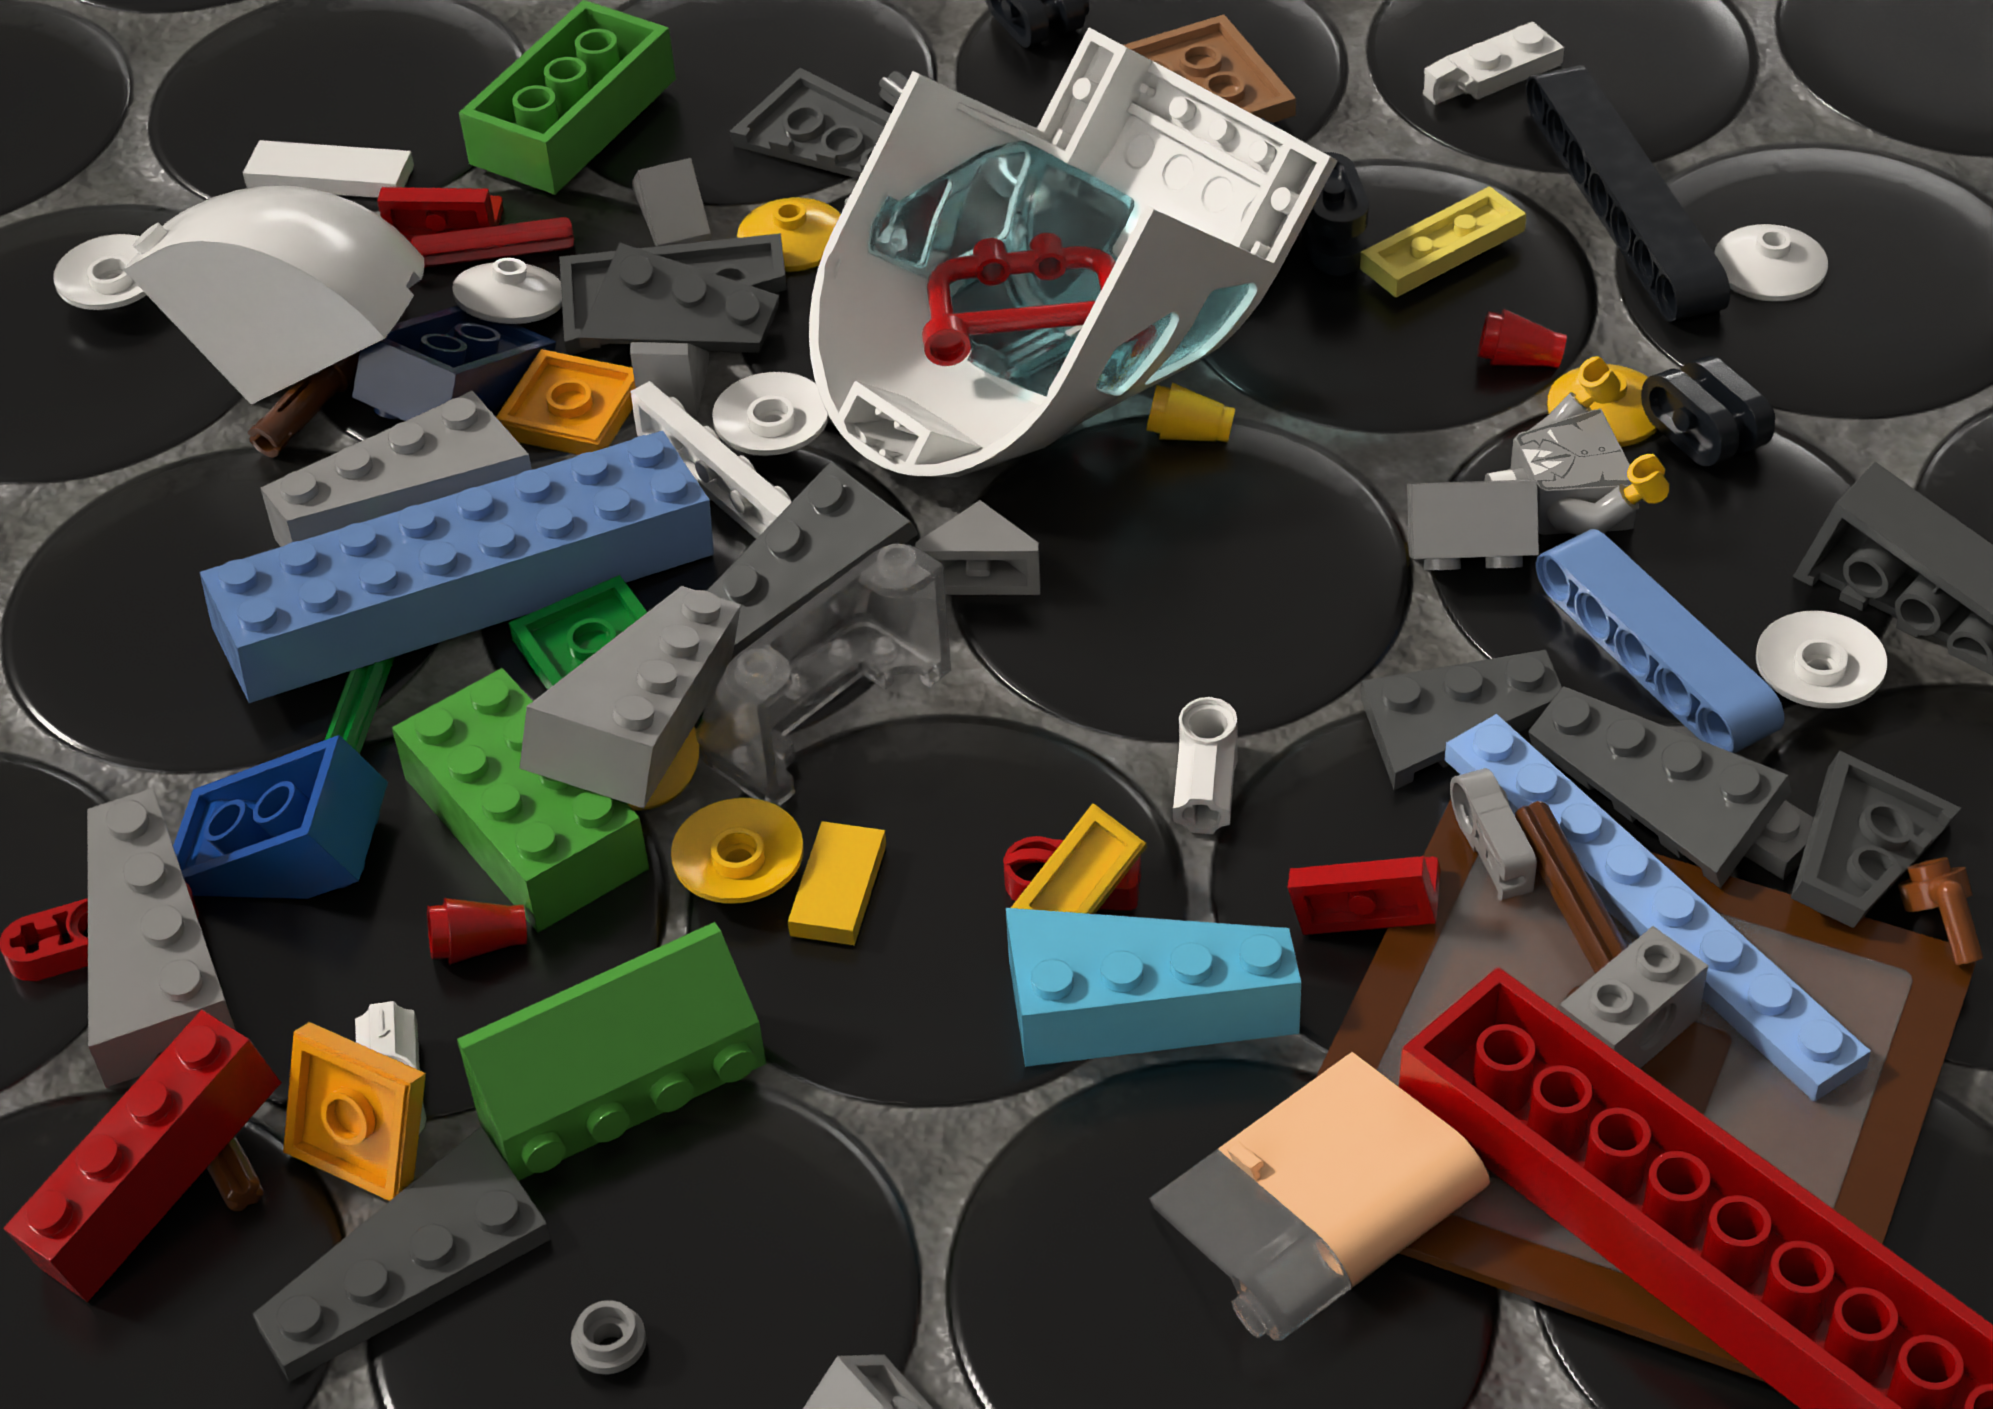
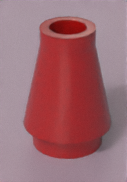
[1477,309,1567,368]
[427,898,527,965]

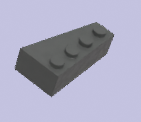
[1793,462,1993,676]

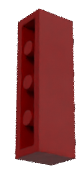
[3,1009,281,1302]

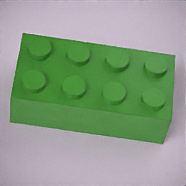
[459,0,676,195]
[392,668,649,933]

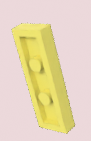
[1360,186,1526,297]

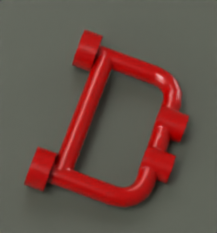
[922,233,1145,366]

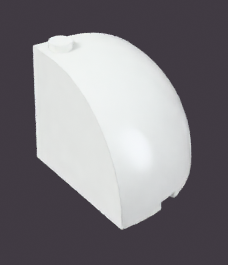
[123,186,425,405]

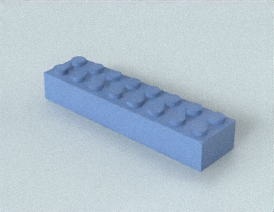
[200,430,714,703]

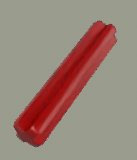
[411,217,574,268]

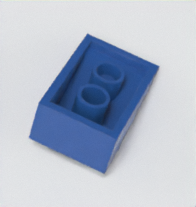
[173,735,388,899]

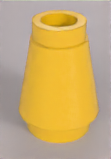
[1146,382,1235,443]

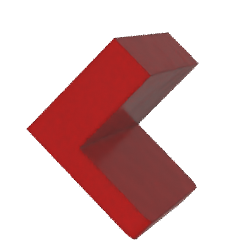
[377,187,504,243]
[1287,856,1441,935]

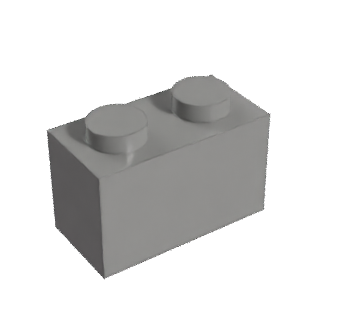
[1407,479,1539,570]

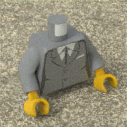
[1484,356,1669,535]

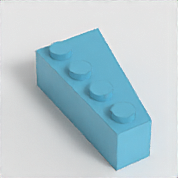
[1005,908,1301,1067]

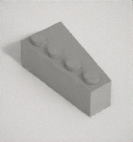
[260,391,532,547]
[520,586,741,809]
[87,788,236,1088]

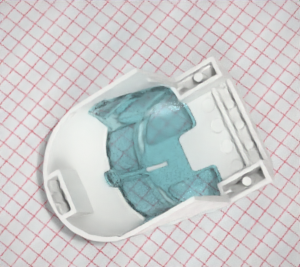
[809,28,1338,477]

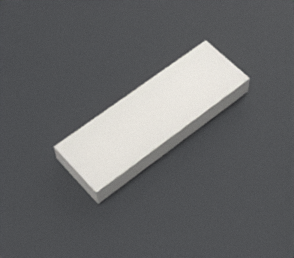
[243,140,414,198]

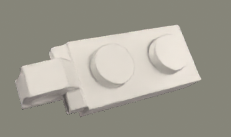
[1423,22,1564,105]

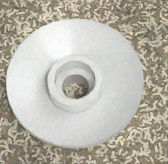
[1714,224,1828,302]
[53,234,147,310]
[453,258,562,324]
[712,372,829,456]
[1756,611,1887,709]

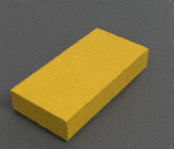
[1011,803,1147,914]
[788,821,886,946]

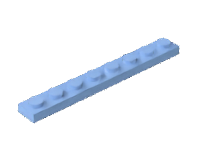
[1445,714,1871,1102]

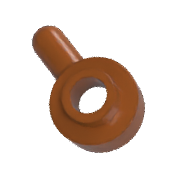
[1897,857,1983,965]

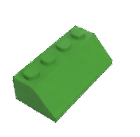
[457,922,766,1181]

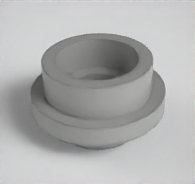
[571,1300,646,1374]

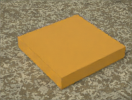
[496,349,636,455]
[283,1022,426,1201]

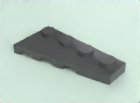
[253,1126,551,1382]

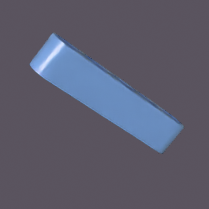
[1536,529,1784,754]

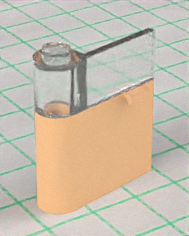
[1149,1052,1490,1342]

